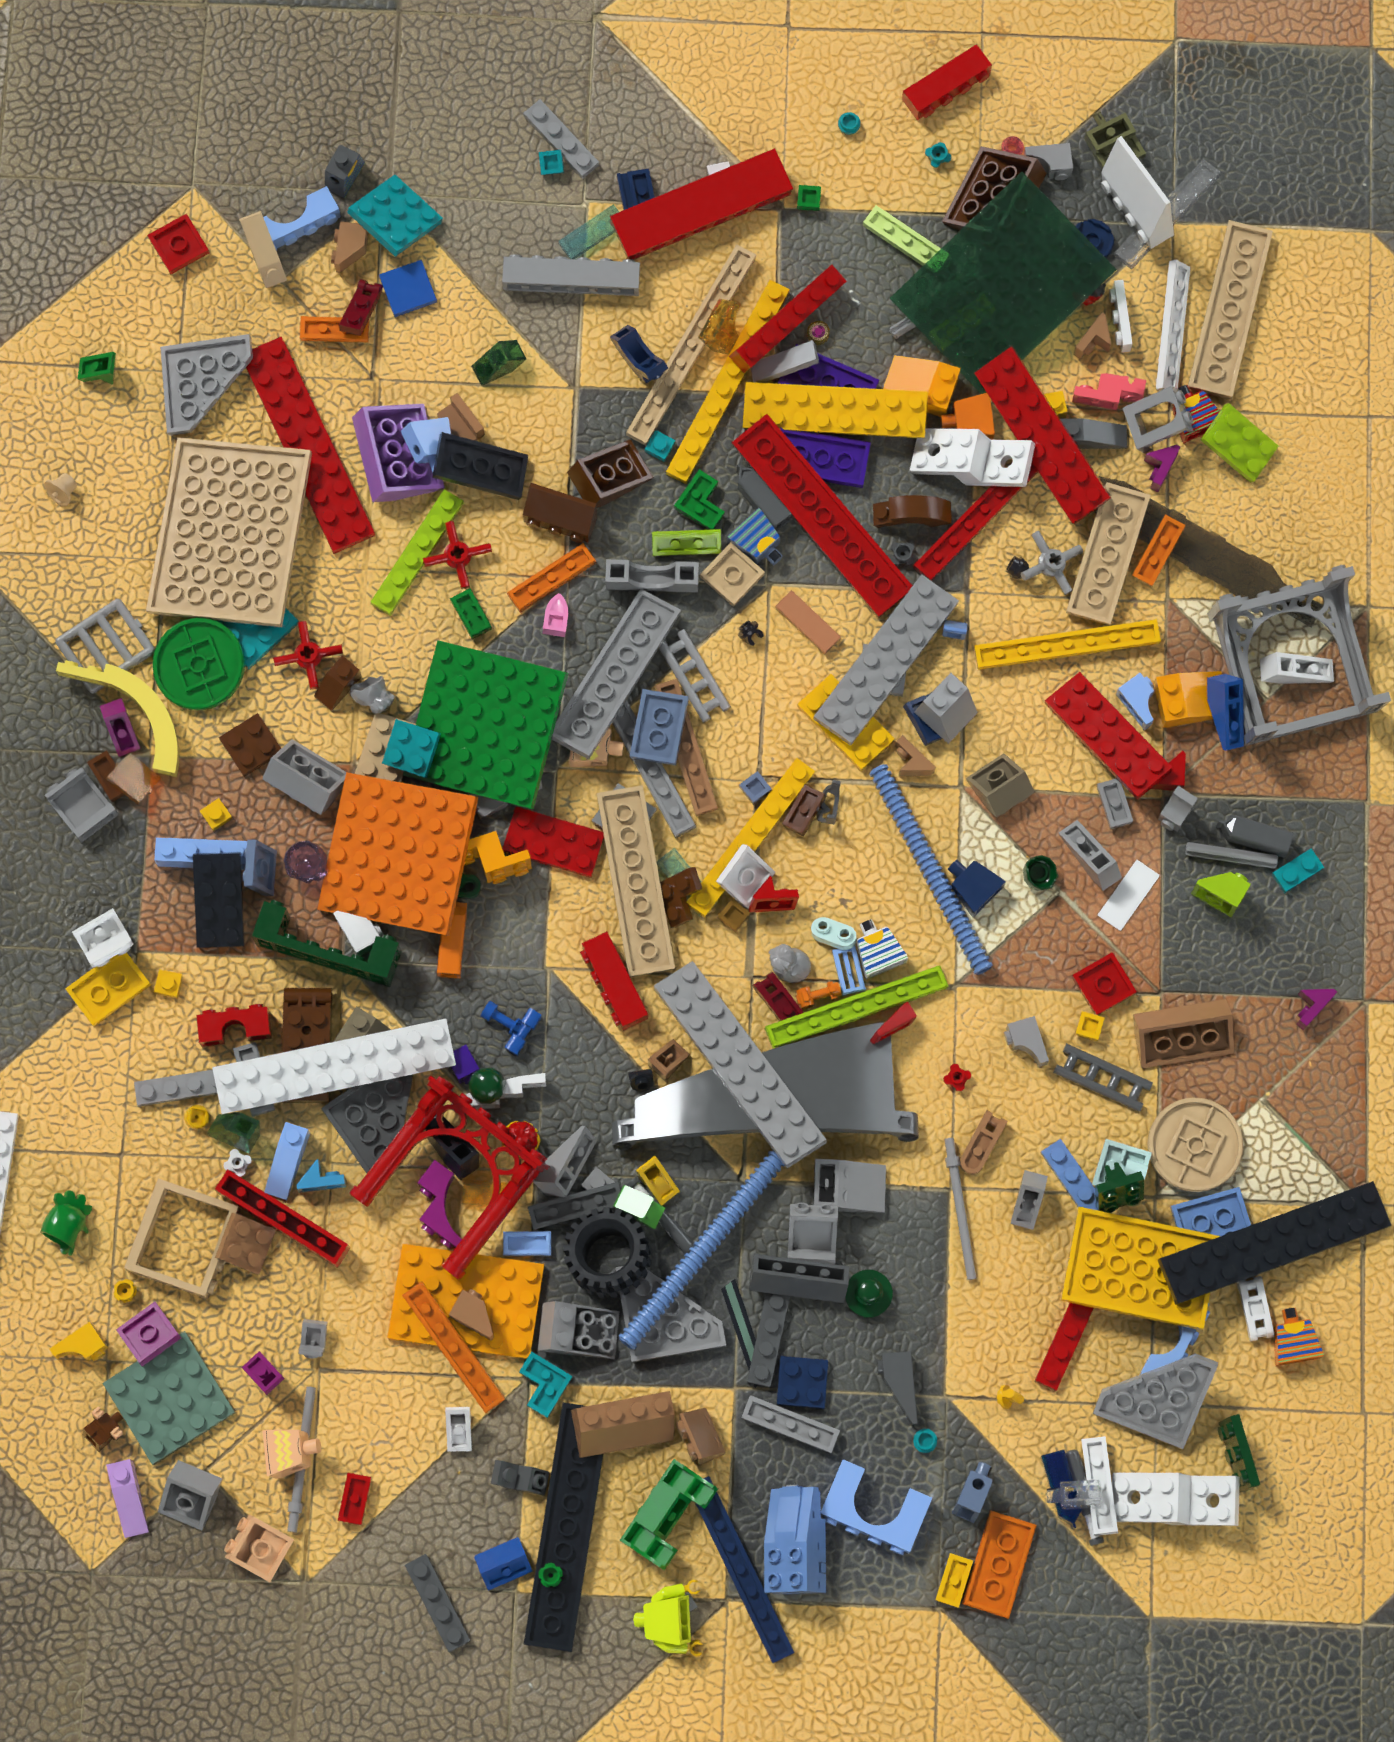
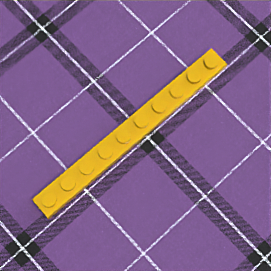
[666,280,790,484]

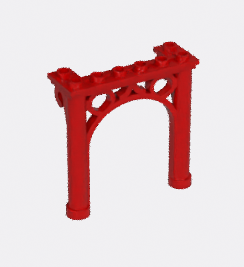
[349,1075,550,1280]

